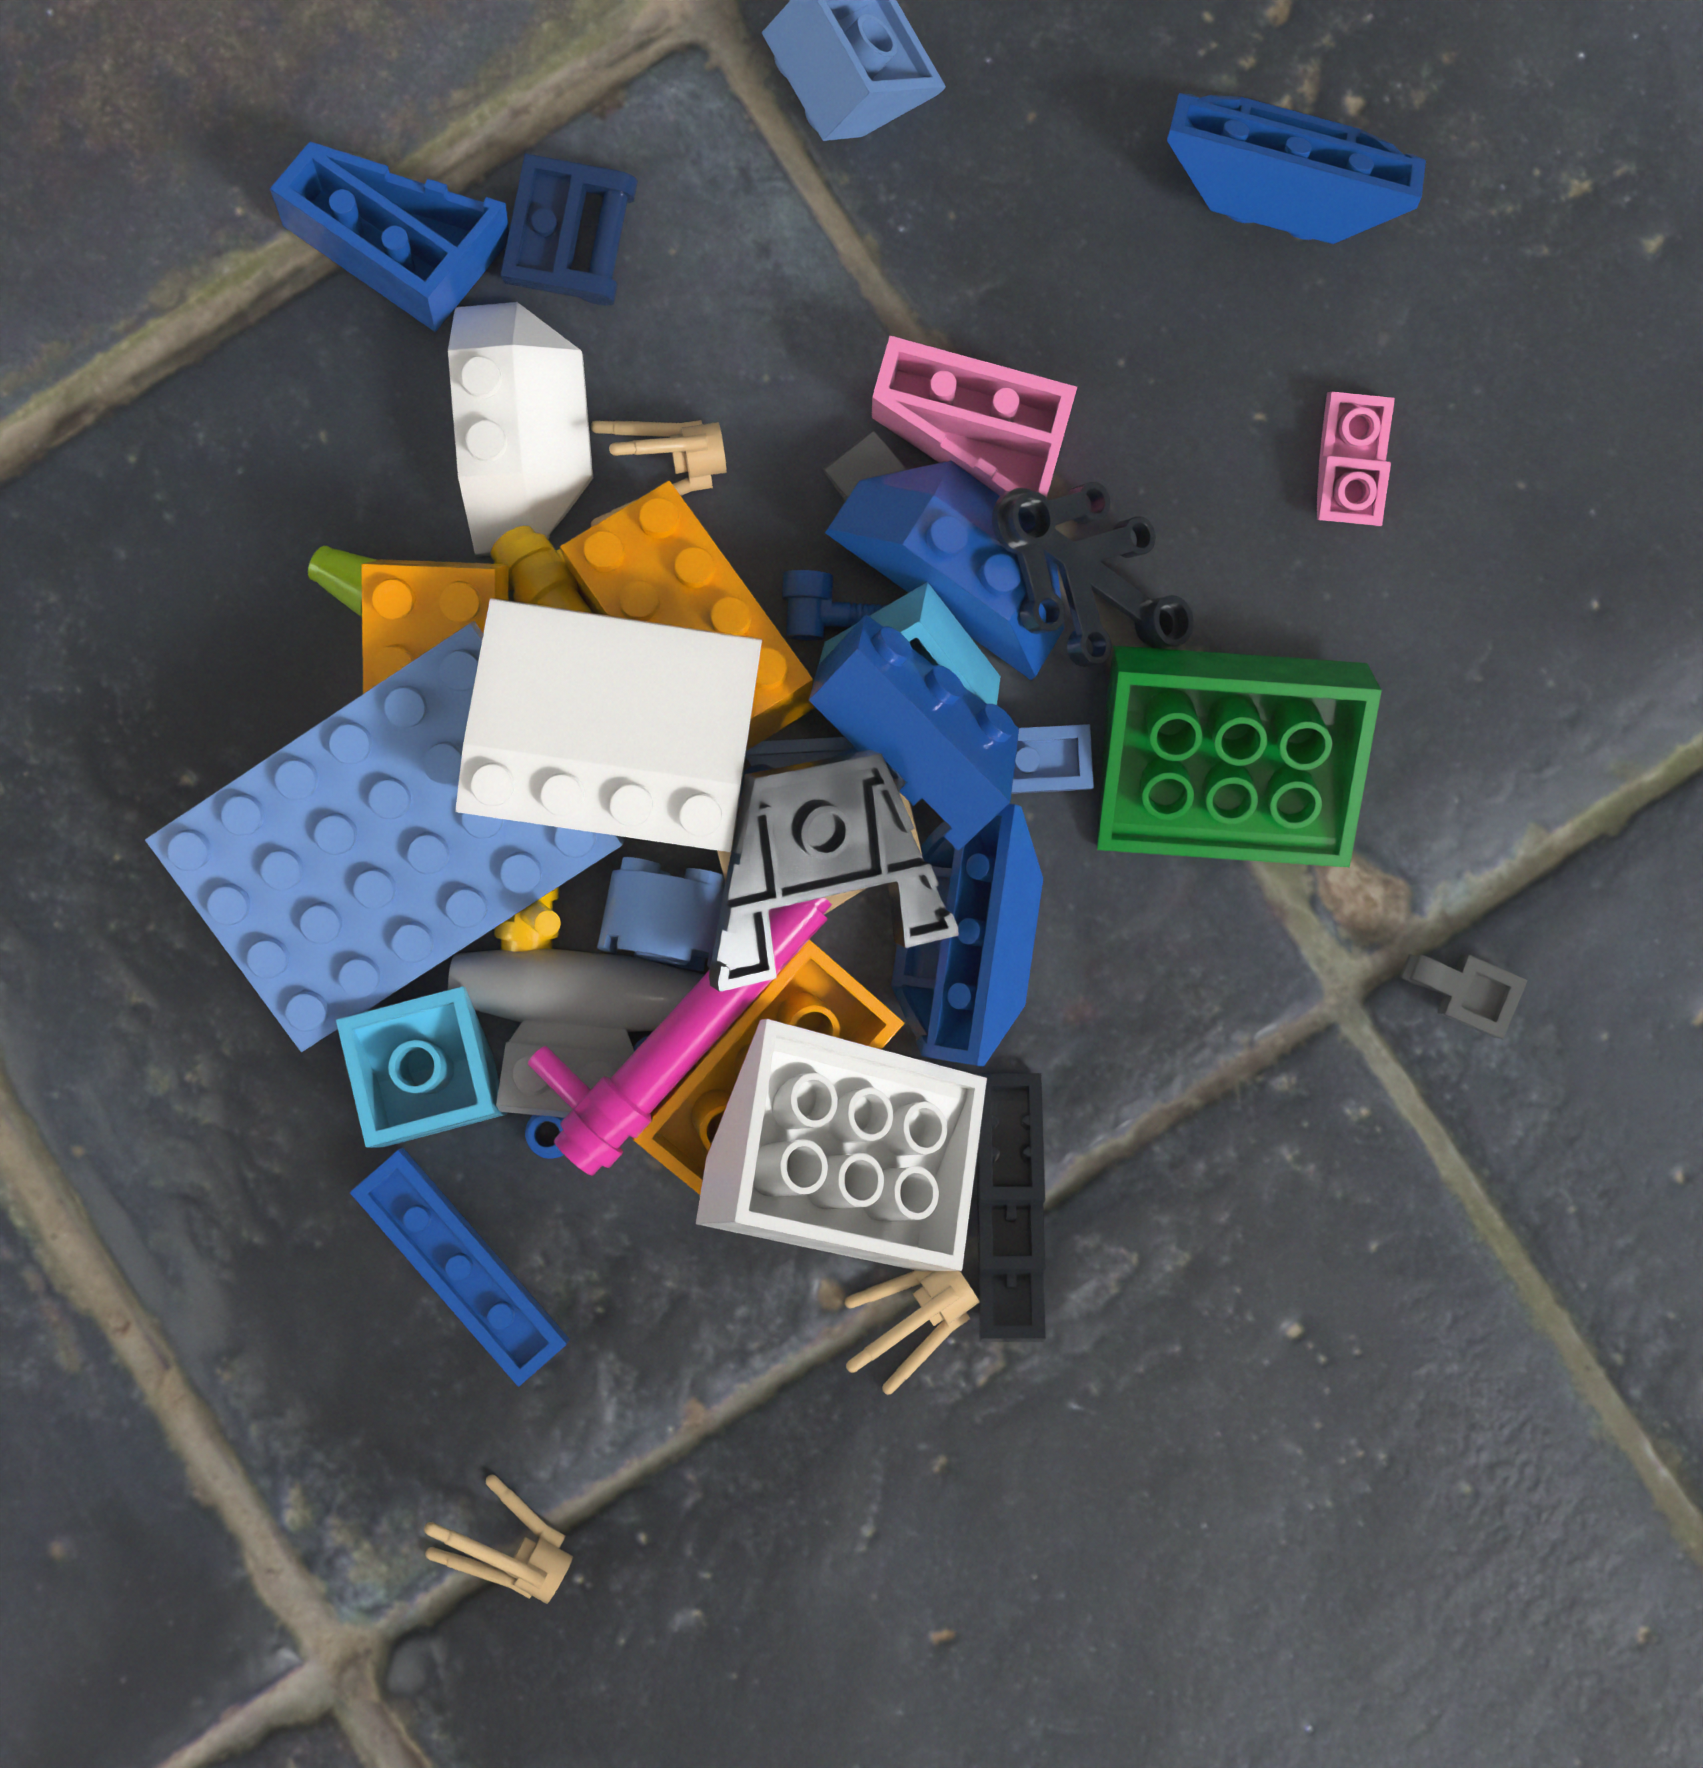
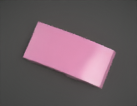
[1317,392,1395,526]

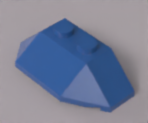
[1167,93,1426,244]
[825,461,1065,680]
[891,804,1043,1066]

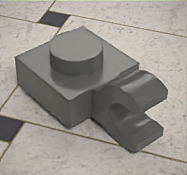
[1399,954,1528,1039]

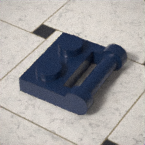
[501,153,638,305]

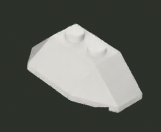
[448,302,593,557]

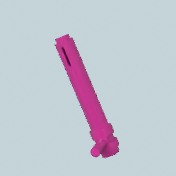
[528,897,832,1176]

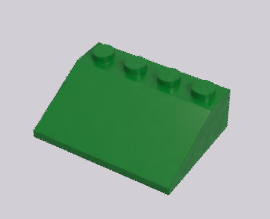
[1096,645,1382,868]

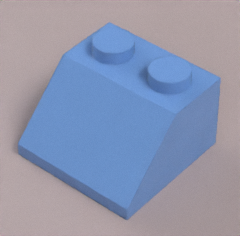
[762,0,946,141]

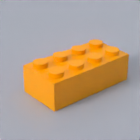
[560,480,814,751]
[361,559,508,694]
[632,939,904,1195]

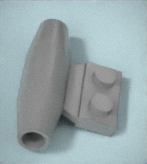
[448,949,705,1118]

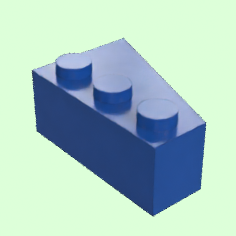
[270,142,509,332]
[809,614,1019,851]

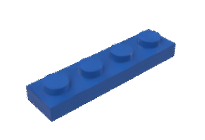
[350,1148,570,1387]

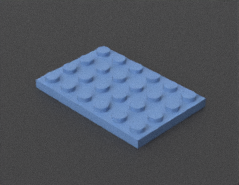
[145,621,625,1052]

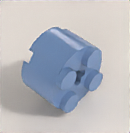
[597,857,726,971]

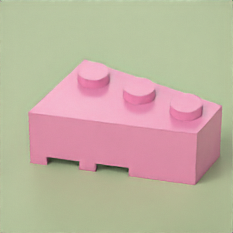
[872,336,1077,498]

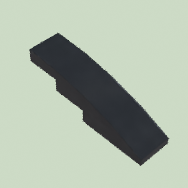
[977,1073,1046,1342]

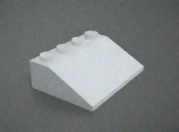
[455,598,762,852]
[696,1019,987,1271]

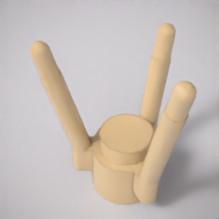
[590,420,727,527]
[845,1270,980,1395]
[424,1474,573,1604]

